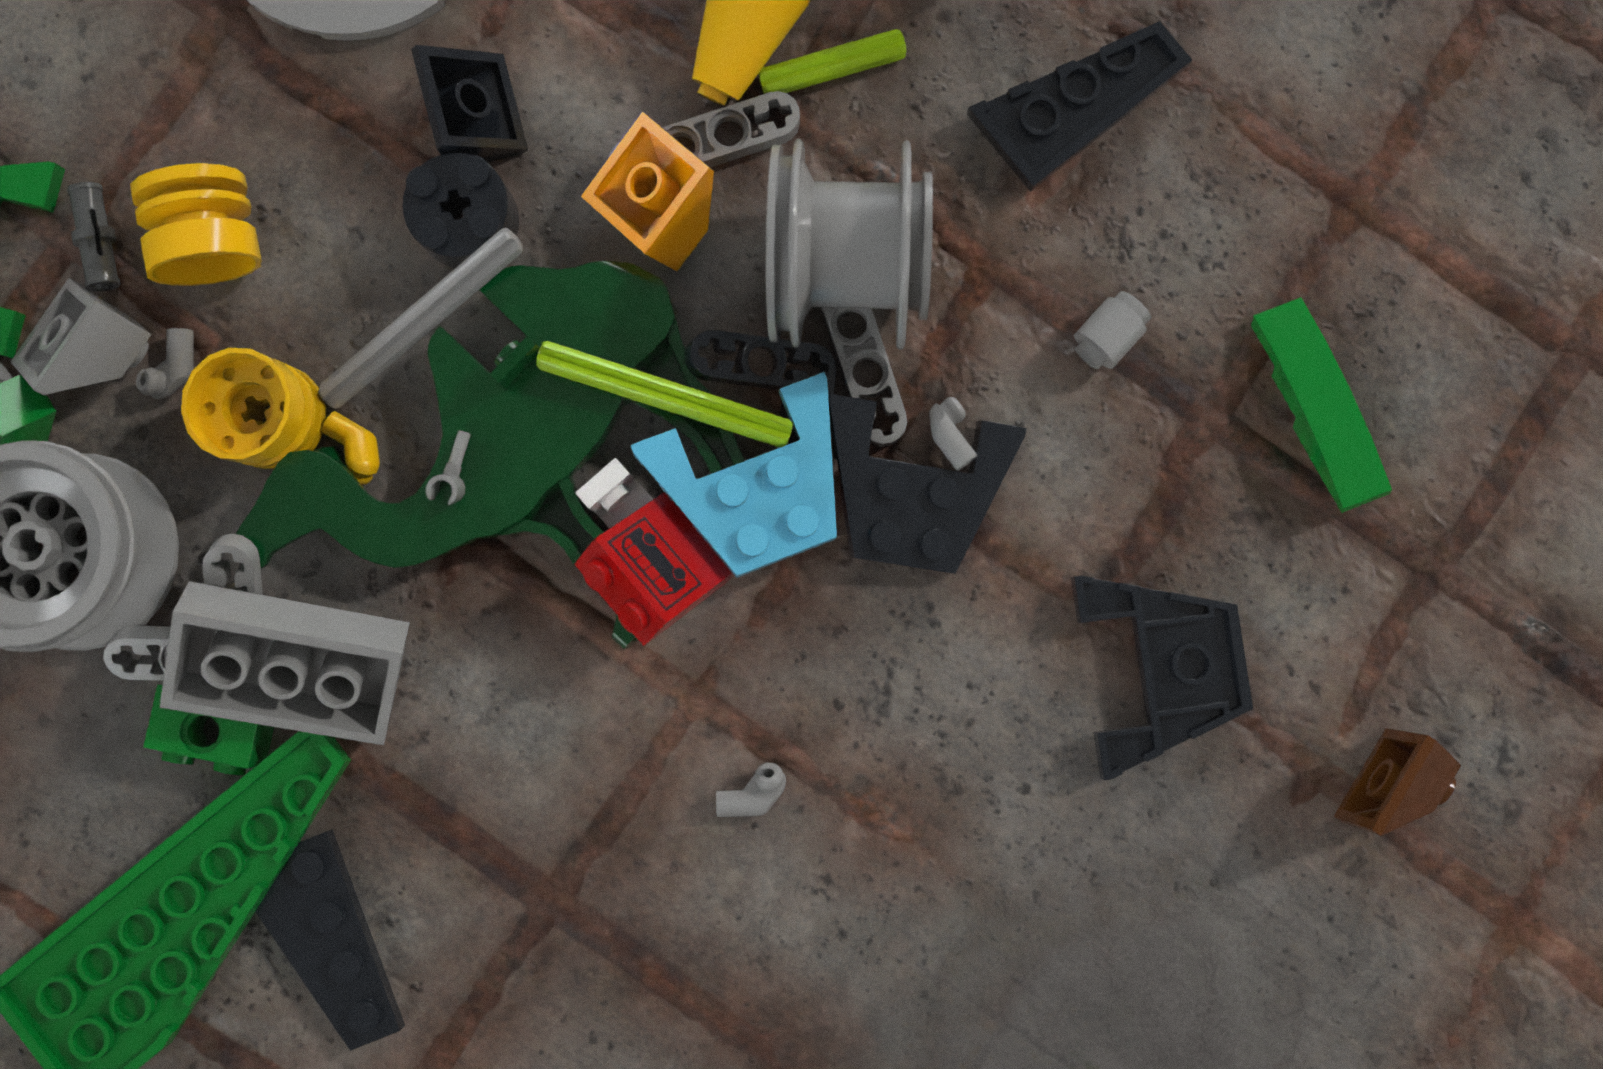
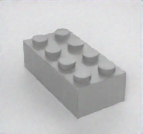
[160,581,410,745]

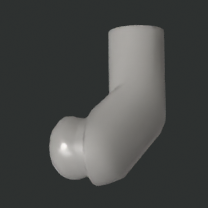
[716,762,786,817]

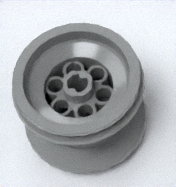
[766,139,933,350]
[0,441,179,652]

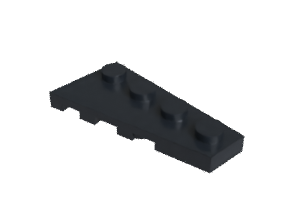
[967,21,1192,192]
[255,829,405,1051]

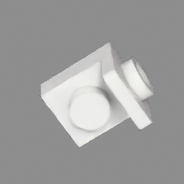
[575,458,653,529]

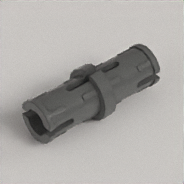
[67,182,121,291]

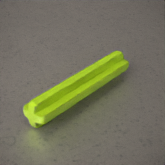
[758,29,907,94]

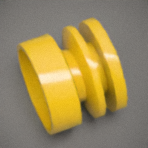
[130,163,262,286]
[181,348,326,469]

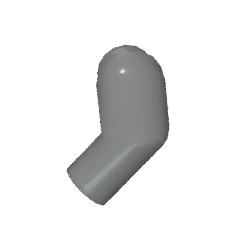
[136,328,194,399]
[929,397,978,471]

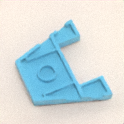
[630,372,837,578]

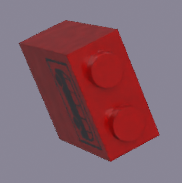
[574,492,734,646]

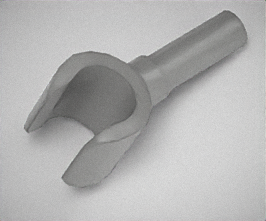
[426,430,471,505]

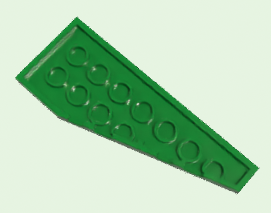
[0,731,351,1069]

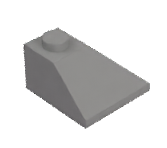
[11,278,152,395]

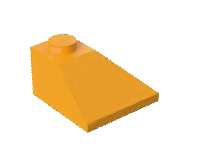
[581,112,714,272]

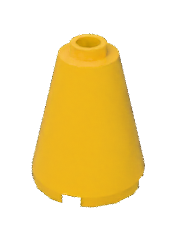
[692,0,810,106]

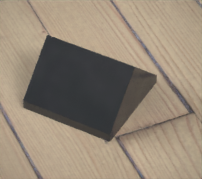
[411,45,528,163]

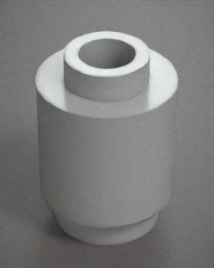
[1074,291,1151,369]

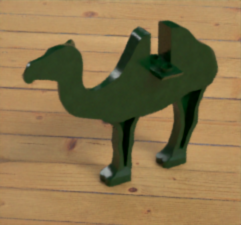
[236,260,745,649]

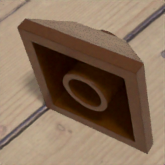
[1333,728,1461,836]

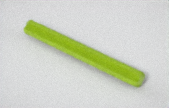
[536,341,793,448]

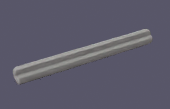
[318,228,523,409]

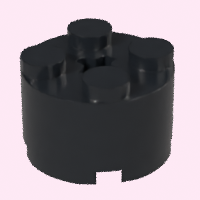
[402,153,519,269]

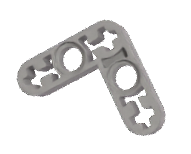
[103,534,263,681]

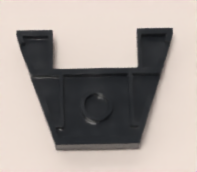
[828,394,1027,574]
[1071,575,1253,780]

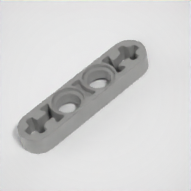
[608,91,800,167]
[820,307,907,447]

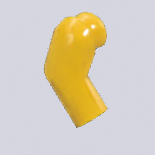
[321,411,380,485]

